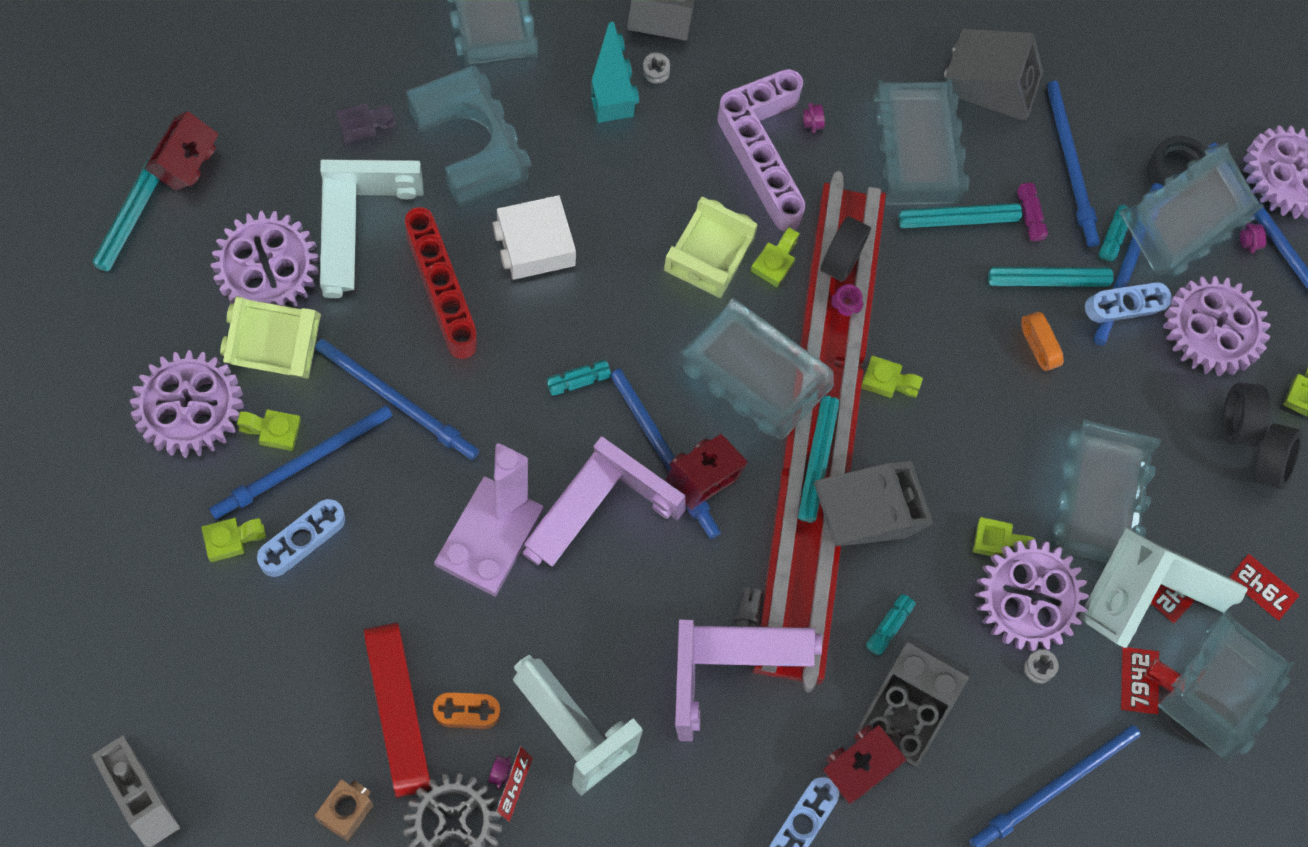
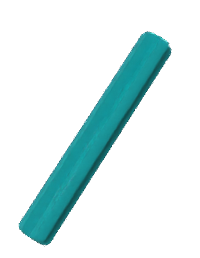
[92,159,159,272]
[898,203,1022,228]
[988,267,1114,287]
[798,396,839,523]

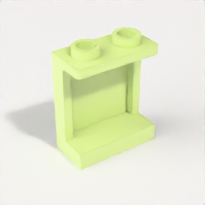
[664,197,758,299]
[220,296,321,379]

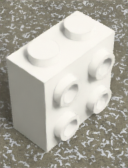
[492,195,576,280]

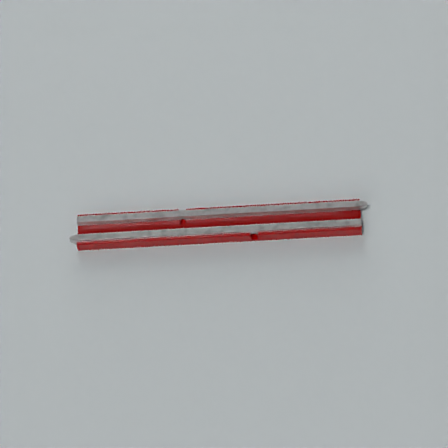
[753,171,886,692]

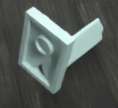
[320,160,423,298]
[1079,528,1247,648]
[513,655,643,796]

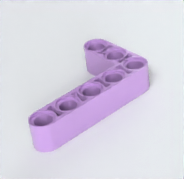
[717,69,805,231]

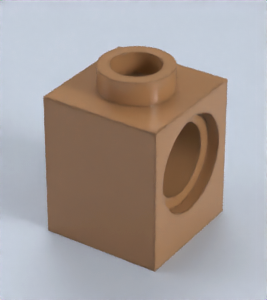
[314,779,373,842]

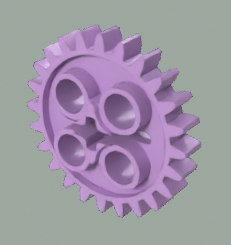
[1243,126,1308,219]
[211,211,320,307]
[1164,276,1271,376]
[130,350,244,458]
[975,540,1089,651]

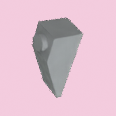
[91,735,180,847]

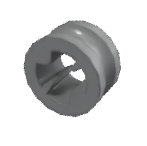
[643,53,670,84]
[1024,650,1059,684]

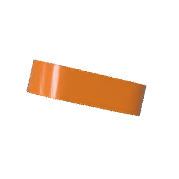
[1021,311,1064,371]
[433,692,501,730]

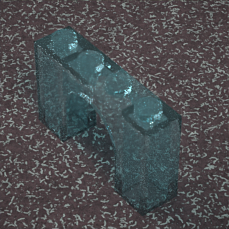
[406,65,531,208]

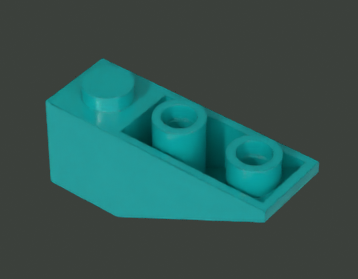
[591,22,639,123]

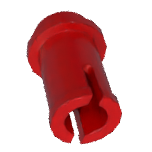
[1144,658,1192,697]

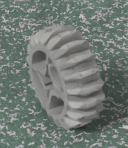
[404,773,502,847]

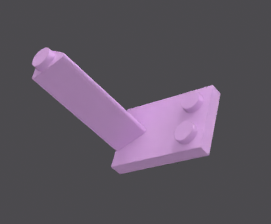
[522,436,685,567]
[434,444,544,597]
[675,620,822,741]

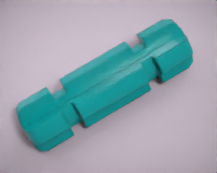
[1099,204,1134,262]
[547,360,611,396]
[866,594,916,656]

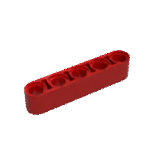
[405,207,477,359]
[363,622,432,798]

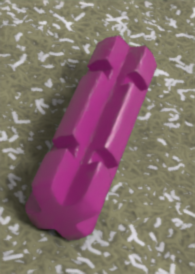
[1017,182,1048,242]

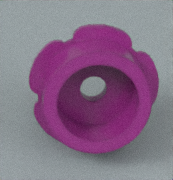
[803,102,825,133]
[1240,222,1266,253]
[832,284,864,316]
[487,755,513,790]

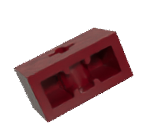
[144,111,219,191]
[665,433,748,510]
[823,724,907,804]

